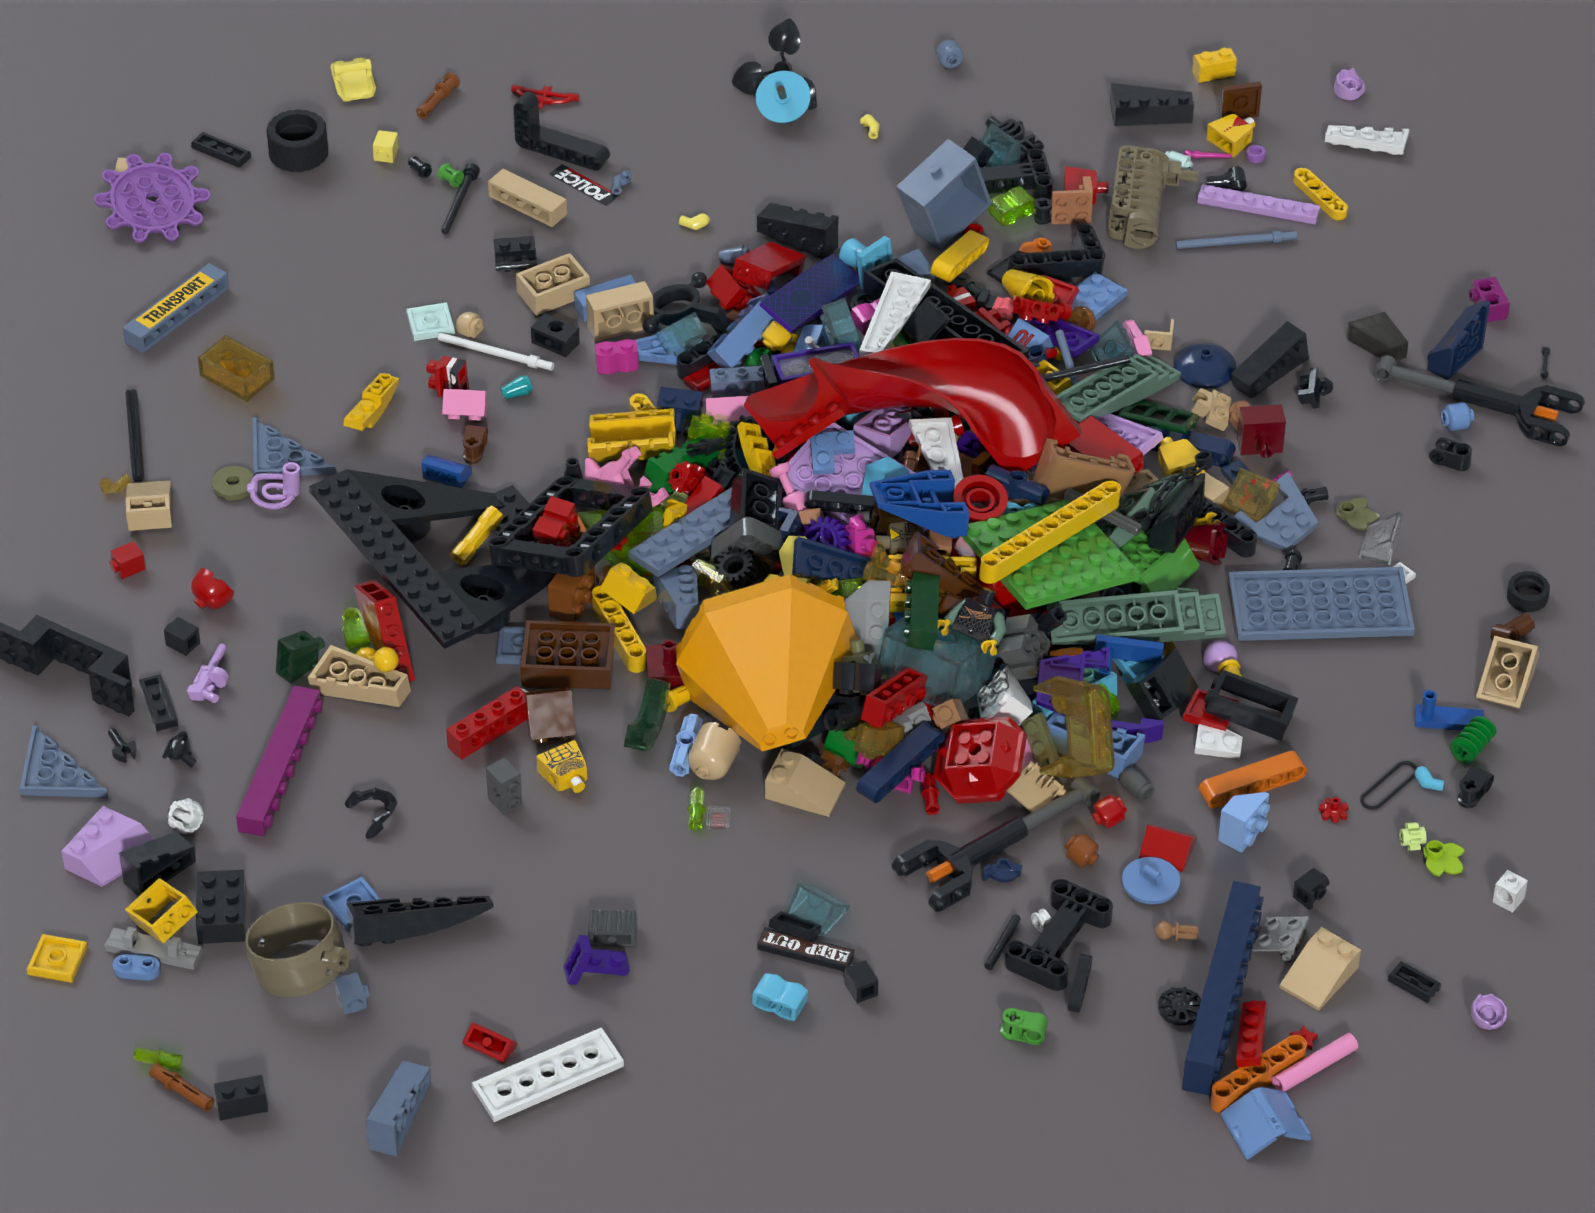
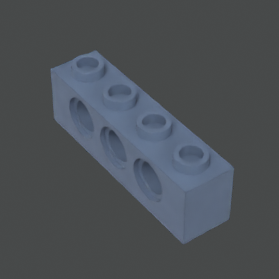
[709,366,765,398]

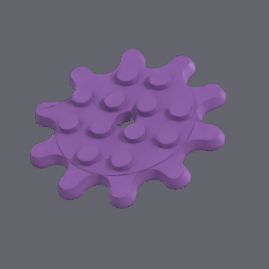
[94,153,211,244]

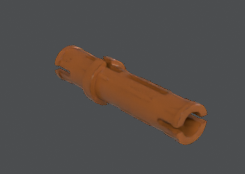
[149,1063,215,1112]

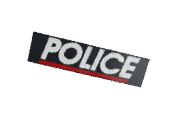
[549,164,619,205]

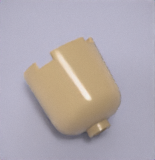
[688,722,741,780]

